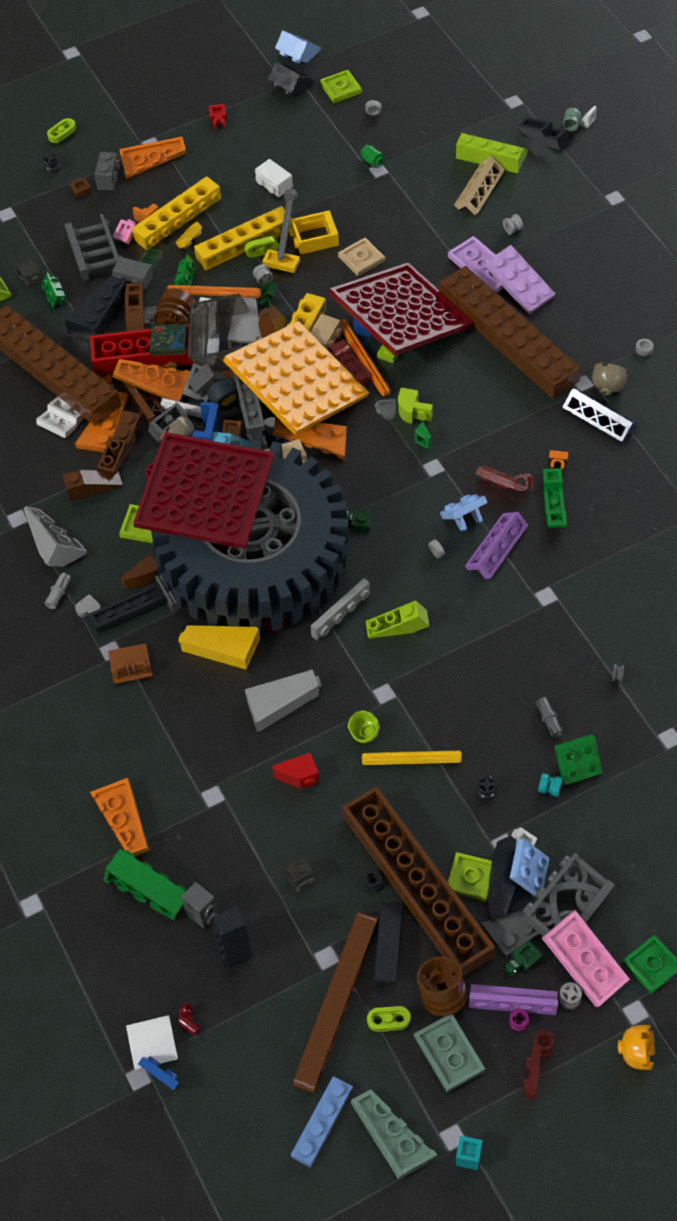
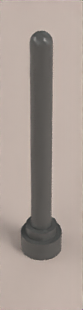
[277,189,298,261]

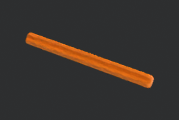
[167,285,261,298]
[340,319,390,397]

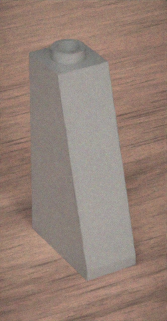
[227,297,262,351]
[245,670,321,732]

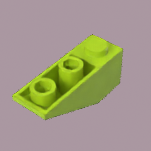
[366,601,429,638]

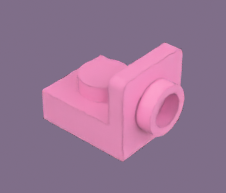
[112,219,137,245]

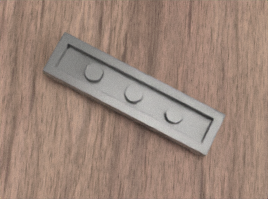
[311,578,370,640]

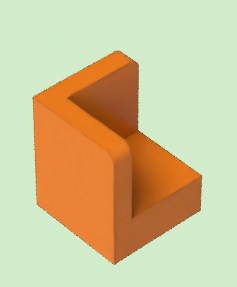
[133,204,159,222]

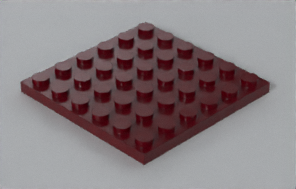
[329,263,474,356]
[133,432,274,549]

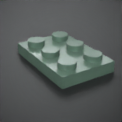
[414,1014,485,1093]

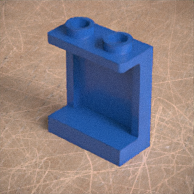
[192,402,222,441]

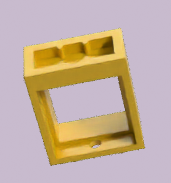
[289,210,339,255]

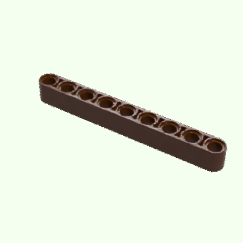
[293,911,379,1094]

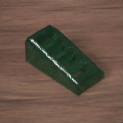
[138,247,164,273]

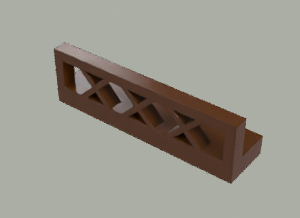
[118,379,164,427]

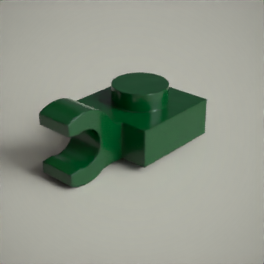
[258,280,277,308]
[347,509,373,531]
[505,940,543,977]

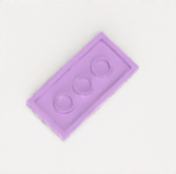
[448,236,504,293]
[484,245,555,314]

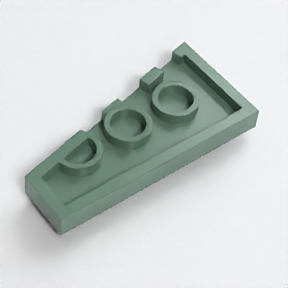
[351,1089,437,1179]

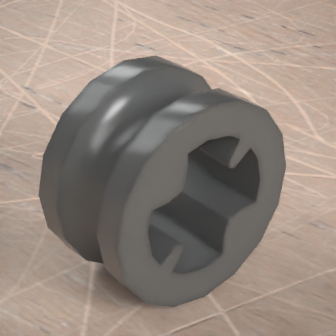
[612,664,624,683]

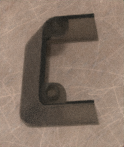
[188,293,249,372]

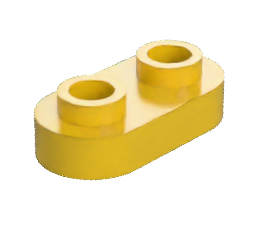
[176,222,202,249]

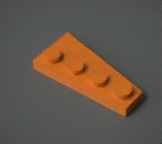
[119,137,186,179]
[112,359,191,402]
[75,392,129,452]
[273,416,347,460]
[90,778,149,856]

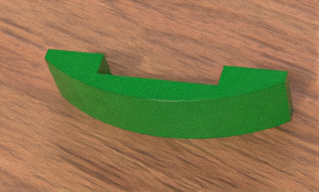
[543,468,567,528]

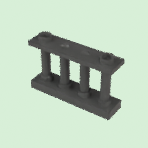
[65,214,122,282]

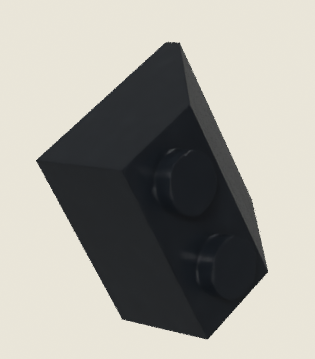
[268,62,315,96]

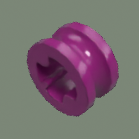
[509,1009,529,1031]

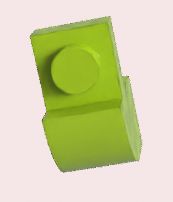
[398,388,433,424]

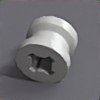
[503,214,523,235]
[253,264,273,286]
[559,982,582,1009]

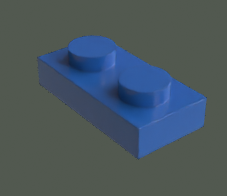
[138,1056,180,1090]

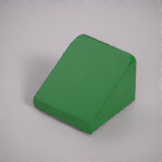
[415,423,431,450]

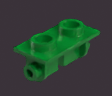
[174,254,196,286]
[42,272,66,309]

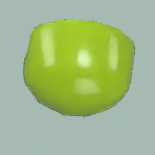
[348,710,380,744]

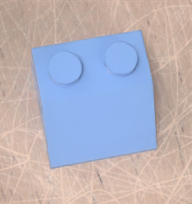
[275,30,321,64]

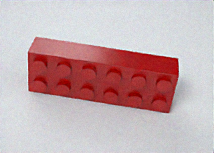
[90,324,199,375]

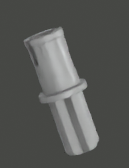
[44,573,71,609]

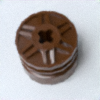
[153,288,196,328]
[417,957,467,1016]

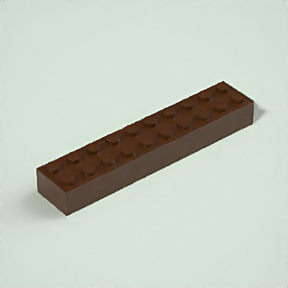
[439,266,581,399]
[0,305,122,426]
[342,786,495,977]

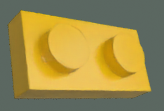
[262,249,300,273]

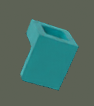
[456,1136,482,1170]

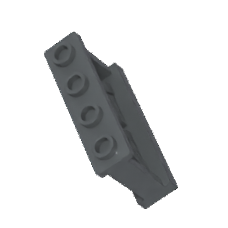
[234,373,268,451]
[521,853,615,936]

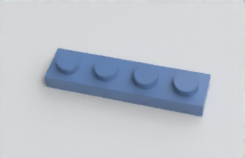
[291,1076,353,1168]

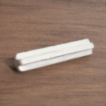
[160,398,202,418]

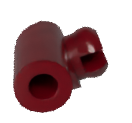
[179,1003,201,1036]

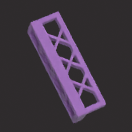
[465,512,528,579]
[469,984,558,1015]

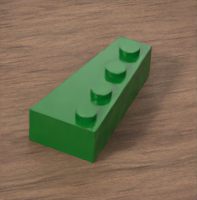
[103,849,187,920]

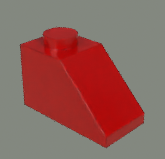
[272,753,320,789]

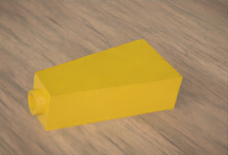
[179,626,260,670]

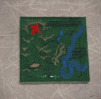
[149,324,187,355]

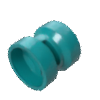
[538,772,563,797]

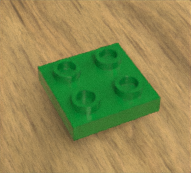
[554,734,603,785]

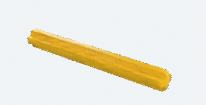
[362,751,462,765]

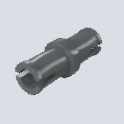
[536,697,563,738]

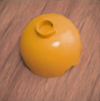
[618,1025,655,1070]

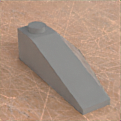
[24,506,87,567]

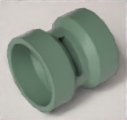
[562,108,581,131]

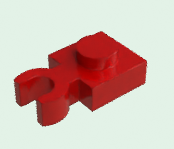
[209,104,227,129]

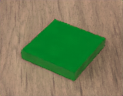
[622,935,677,994]

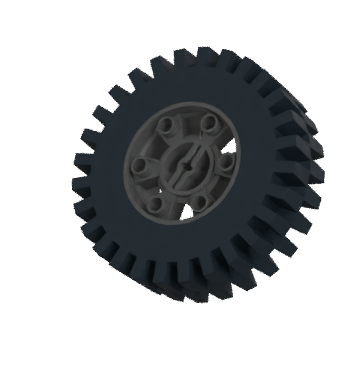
[151,440,348,633]

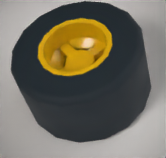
[207,377,239,410]

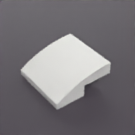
[37,397,84,438]
[126,1015,178,1070]

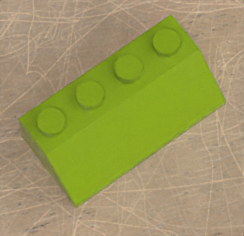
[456,133,528,174]

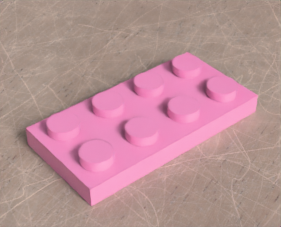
[542,910,630,1007]

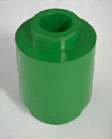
[361,145,384,168]

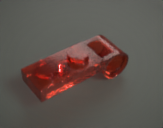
[328,339,372,385]
[476,466,534,491]
[523,1030,554,1101]

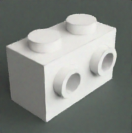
[255,159,293,197]

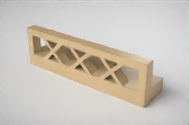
[454,156,505,215]

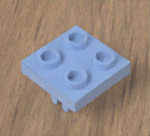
[440,494,487,531]
[510,839,549,896]

